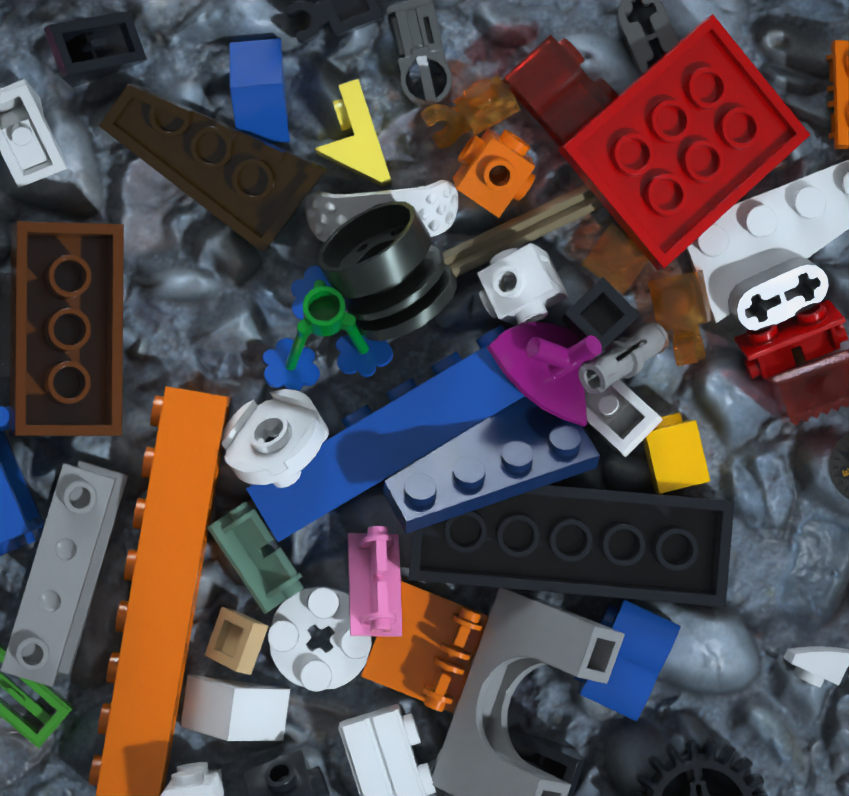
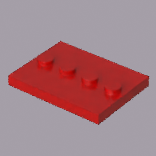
[557,14,810,270]

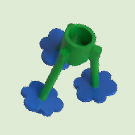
[262,265,393,392]

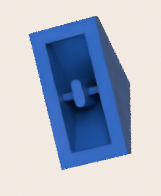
[229,38,290,144]

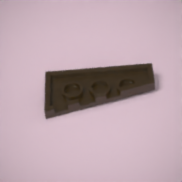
[99,83,328,253]

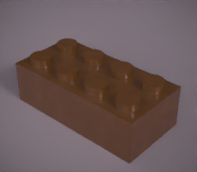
[9,221,124,436]

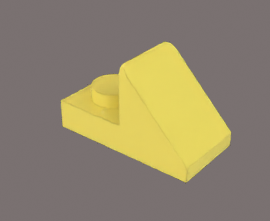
[315,79,391,186]

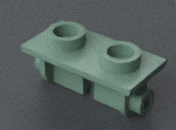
[207,501,304,614]

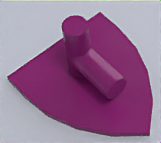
[487,322,602,427]

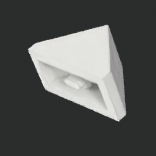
[181,674,291,741]

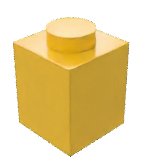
[642,412,711,494]

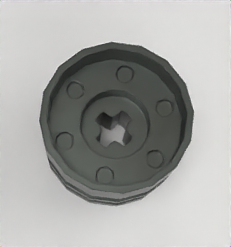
[318,201,457,341]

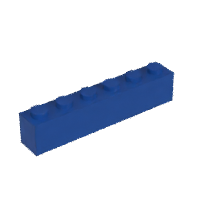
[246,325,524,542]

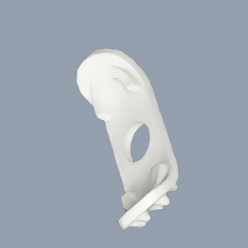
[305,180,458,242]

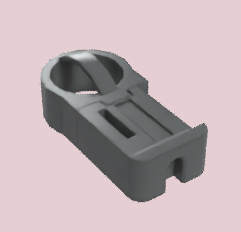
[387,0,452,108]

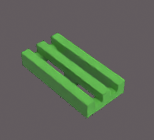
[0,643,74,749]

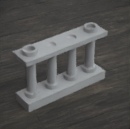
[0,460,131,687]

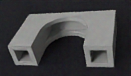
[432,588,625,796]

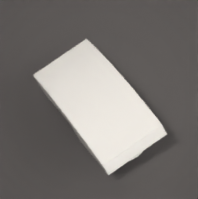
[784,646,849,688]

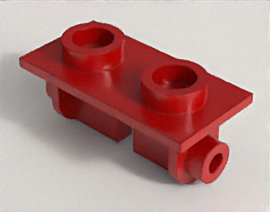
[733,299,848,380]

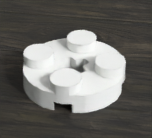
[221,389,329,488]
[268,586,372,692]

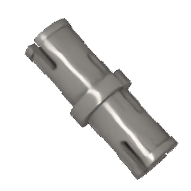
[578,321,669,395]

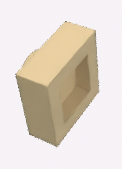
[204,607,268,675]

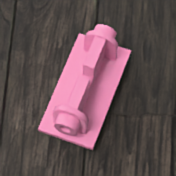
[347,526,402,637]

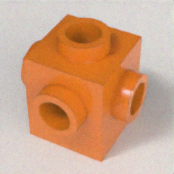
[453,127,535,218]

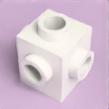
[477,243,569,326]

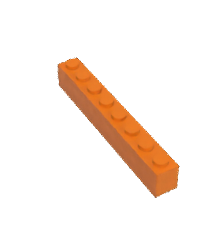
[89,386,232,796]

